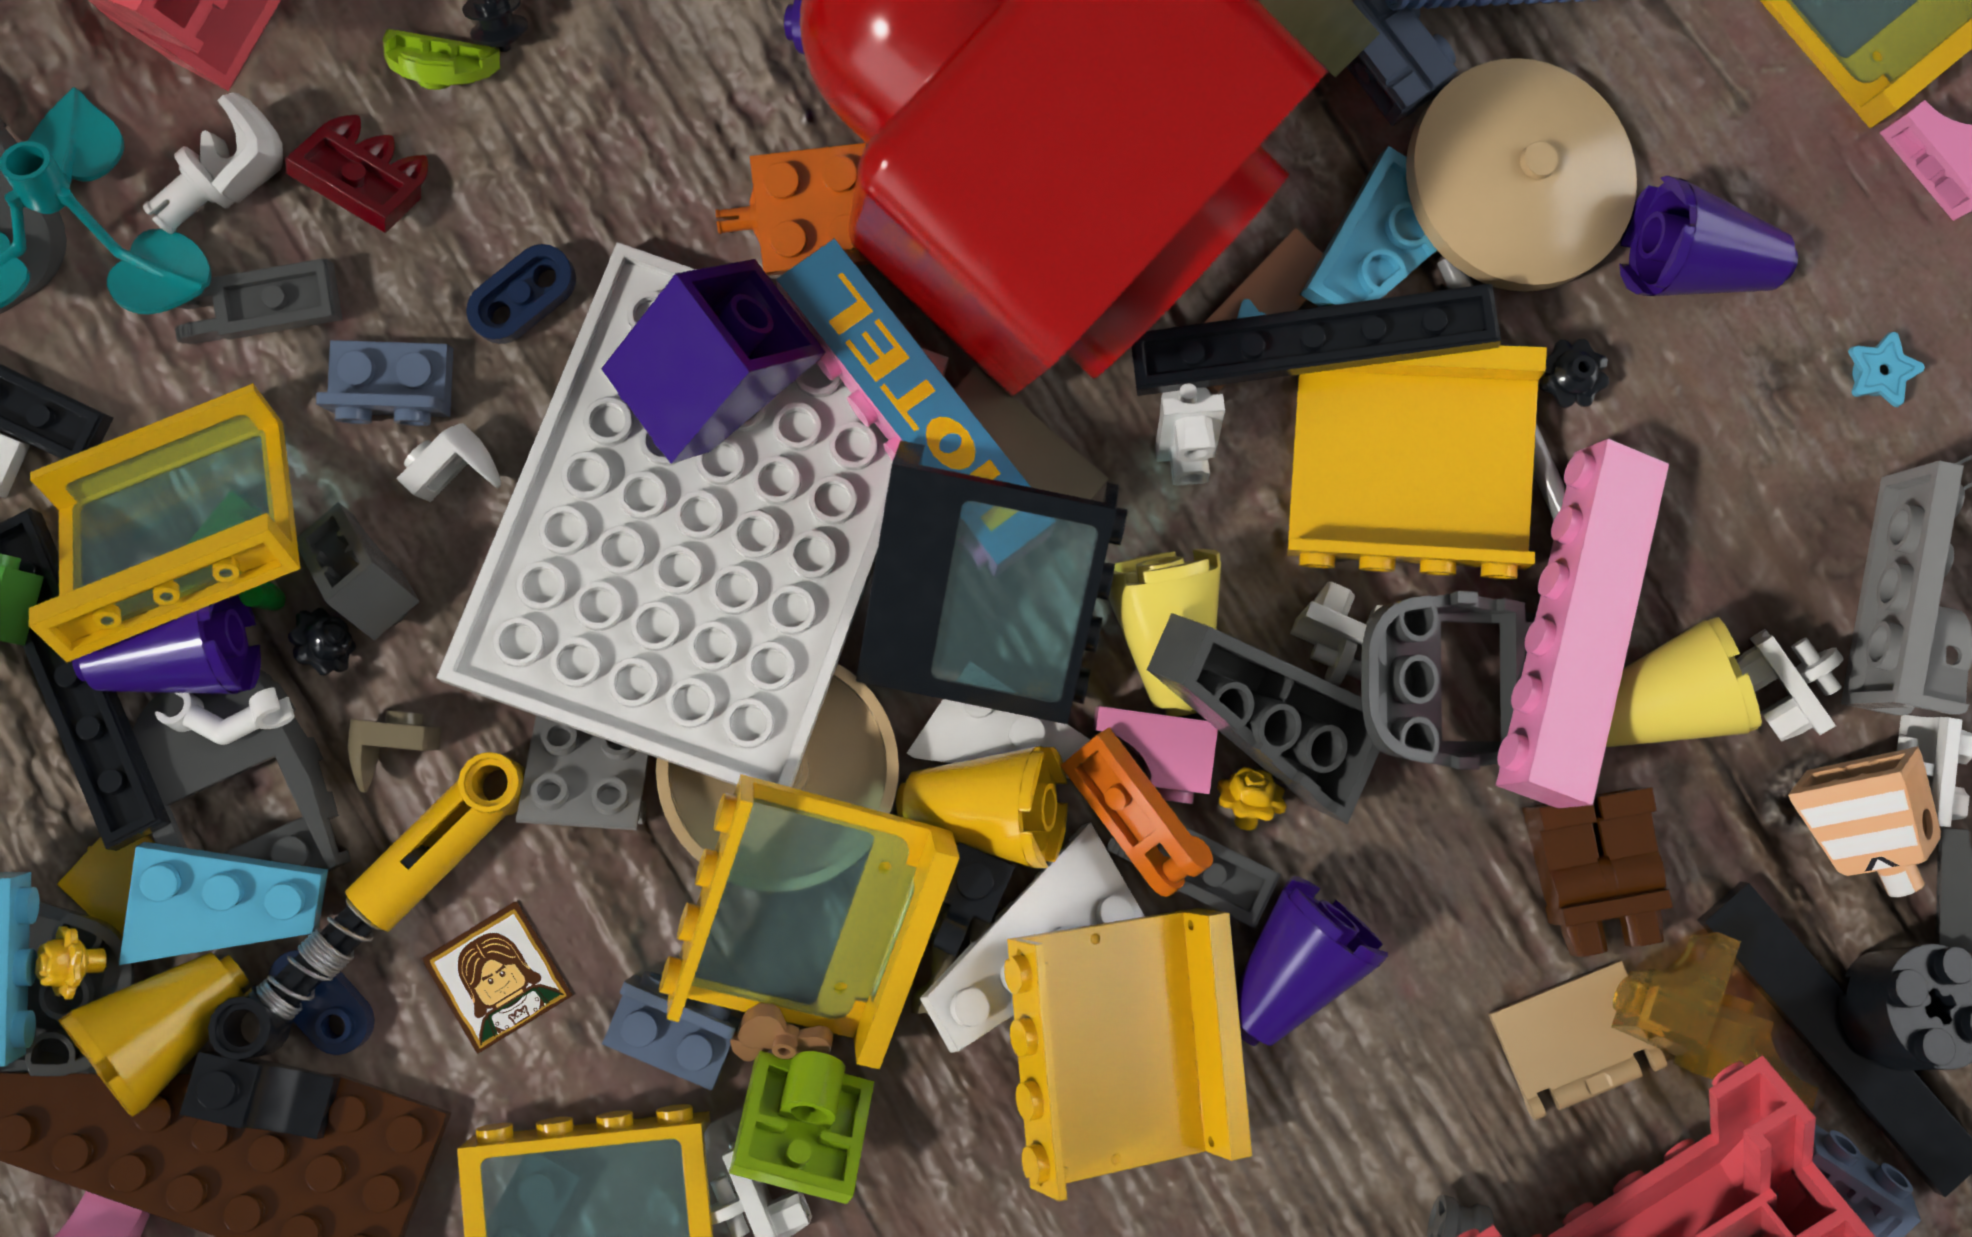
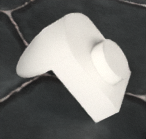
[396,423,501,502]

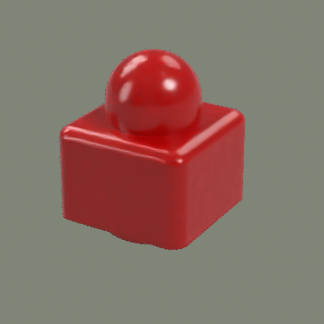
[800,0,1328,397]

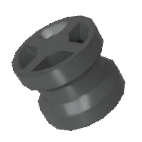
[1427,1194,1494,1237]

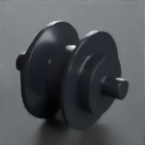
[462,0,528,52]

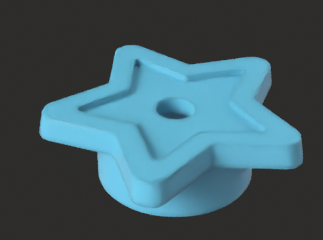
[1848,332,1925,407]

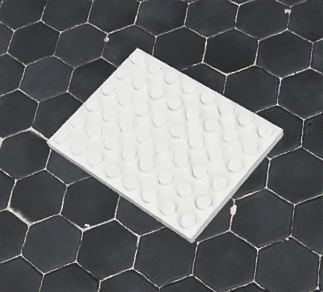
[436,242,949,788]

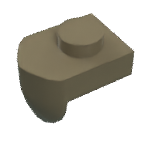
[348,710,442,792]

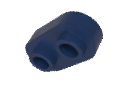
[466,244,576,344]
[268,949,375,1055]

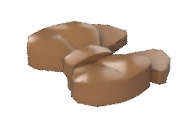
[730,1003,834,1061]

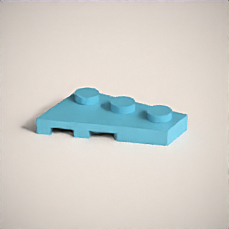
[1300,146,1437,307]
[119,842,328,965]

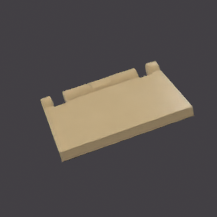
[1488,960,1667,1121]

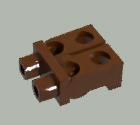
[1522,787,1673,957]

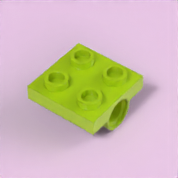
[728,1051,874,1204]

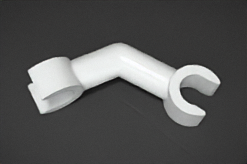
[155,687,295,745]

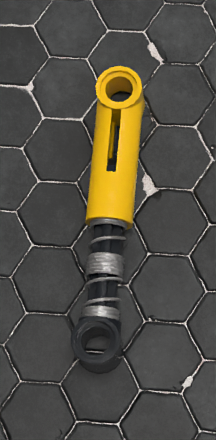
[208,752,525,1060]

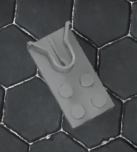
[1841,460,1972,716]

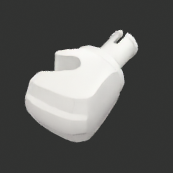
[143,92,283,234]

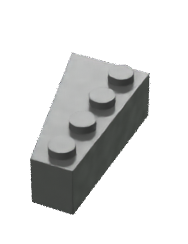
[1147,613,1380,825]

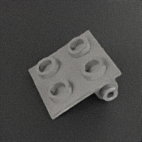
[516,715,649,830]

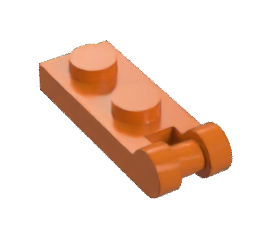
[1060,727,1213,897]

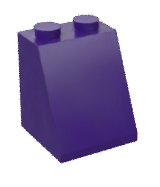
[601,259,826,464]

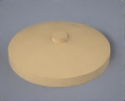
[1406,58,1637,292]
[656,664,899,891]

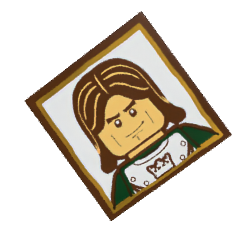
[421,900,573,1054]

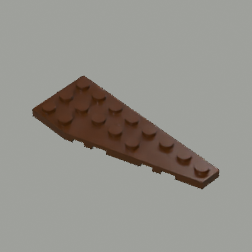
[0,1072,452,1237]

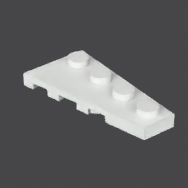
[920,822,1144,1053]

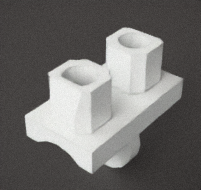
[1155,383,1225,486]
[1290,582,1382,686]
[1736,629,1843,741]
[1897,715,1972,827]
[710,1140,812,1237]

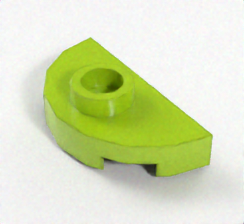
[383,29,500,90]

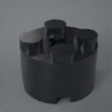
[1839,944,1972,1071]

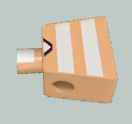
[1788,746,1941,897]

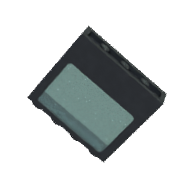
[856,440,1128,724]

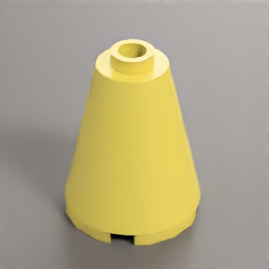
[1108,549,1221,717]
[1606,617,1762,747]

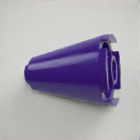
[1619,175,1798,296]
[72,594,261,694]
[1236,876,1388,1046]

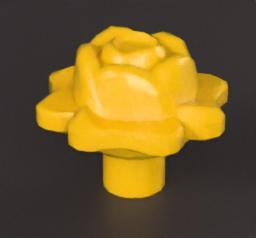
[1217,767,1287,830]
[34,926,107,1000]

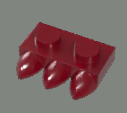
[285,115,428,233]

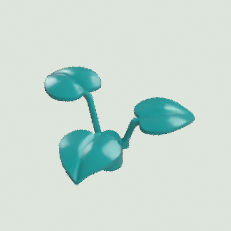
[0,87,212,315]

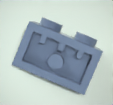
[316,340,454,426]
[602,971,742,1091]
[1776,1124,1921,1237]

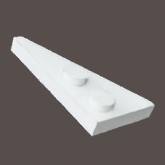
[907,659,1090,779]

